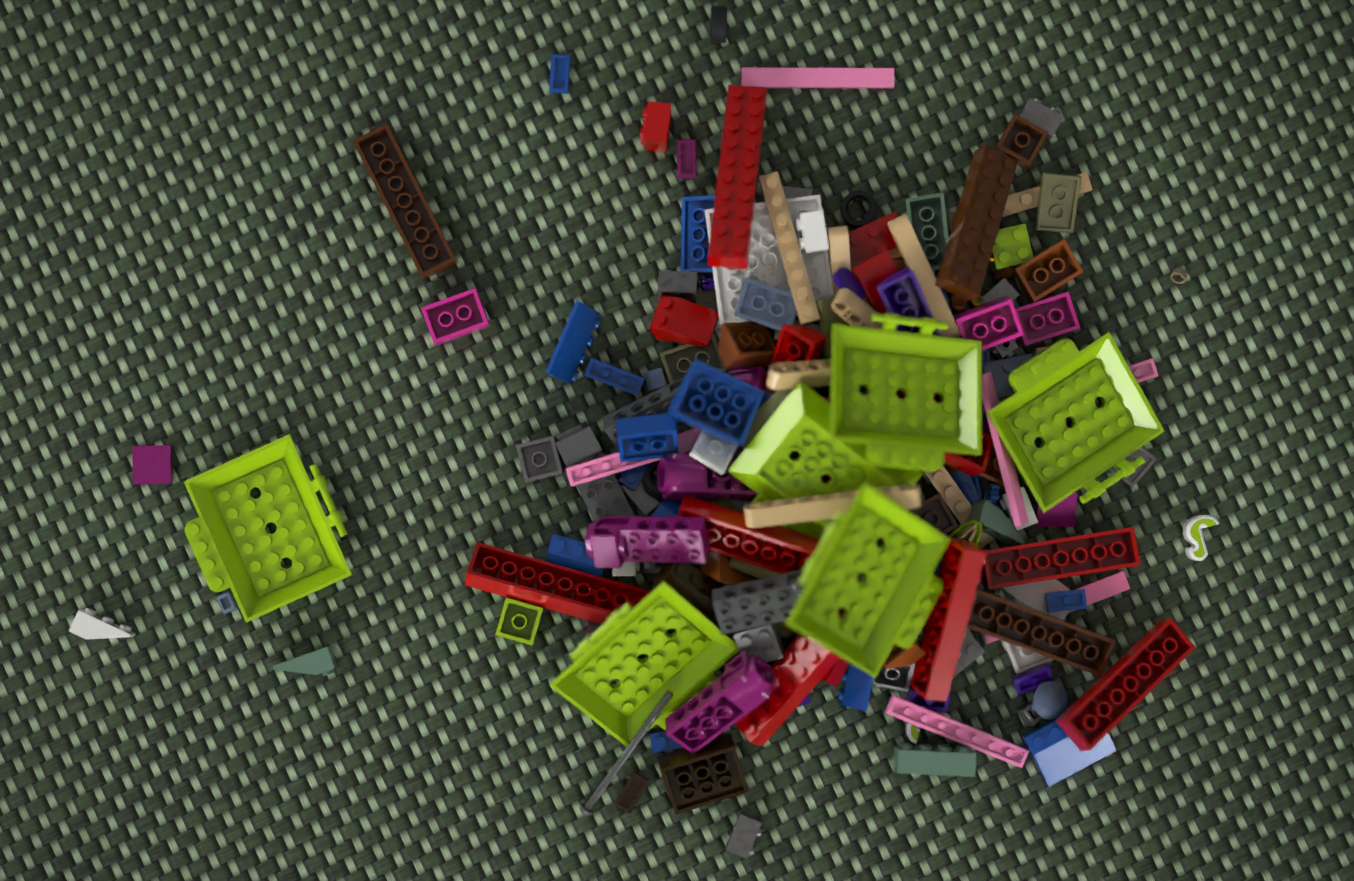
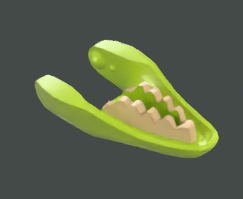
[947,520,982,546]

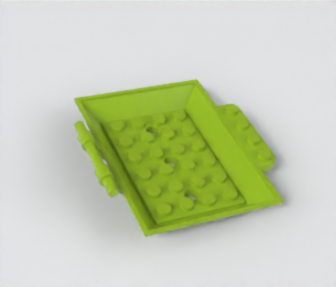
[830,313,982,471]
[986,332,1164,513]
[727,381,924,542]
[184,434,352,623]
[786,482,951,678]
[549,581,739,747]

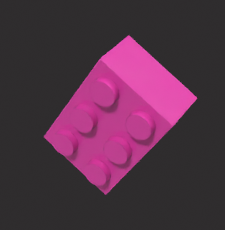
[421,288,490,346]
[1015,292,1080,348]
[953,295,1024,350]

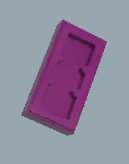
[677,139,697,179]

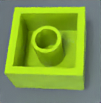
[990,224,1033,272]
[495,597,544,646]

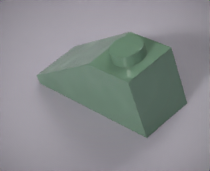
[968,499,1024,546]
[273,645,338,677]

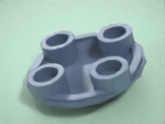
[1031,681,1068,720]

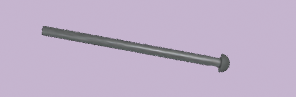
[580,690,673,816]

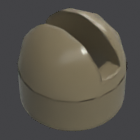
[1170,267,1188,284]

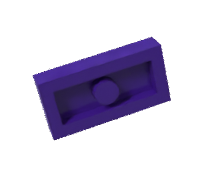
[1011,662,1054,695]

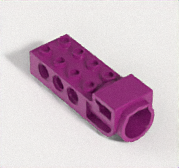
[657,453,757,501]
[585,516,710,568]
[665,650,776,754]

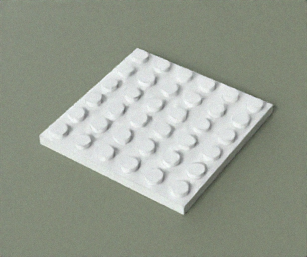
[705,195,834,326]

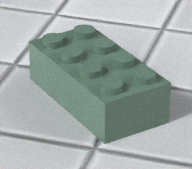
[906,192,951,276]
[893,742,976,777]

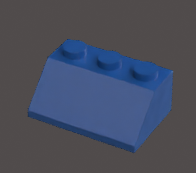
[616,413,678,462]
[546,534,604,577]
[838,663,873,712]

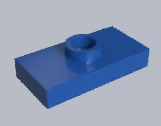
[549,54,571,94]
[950,470,982,506]

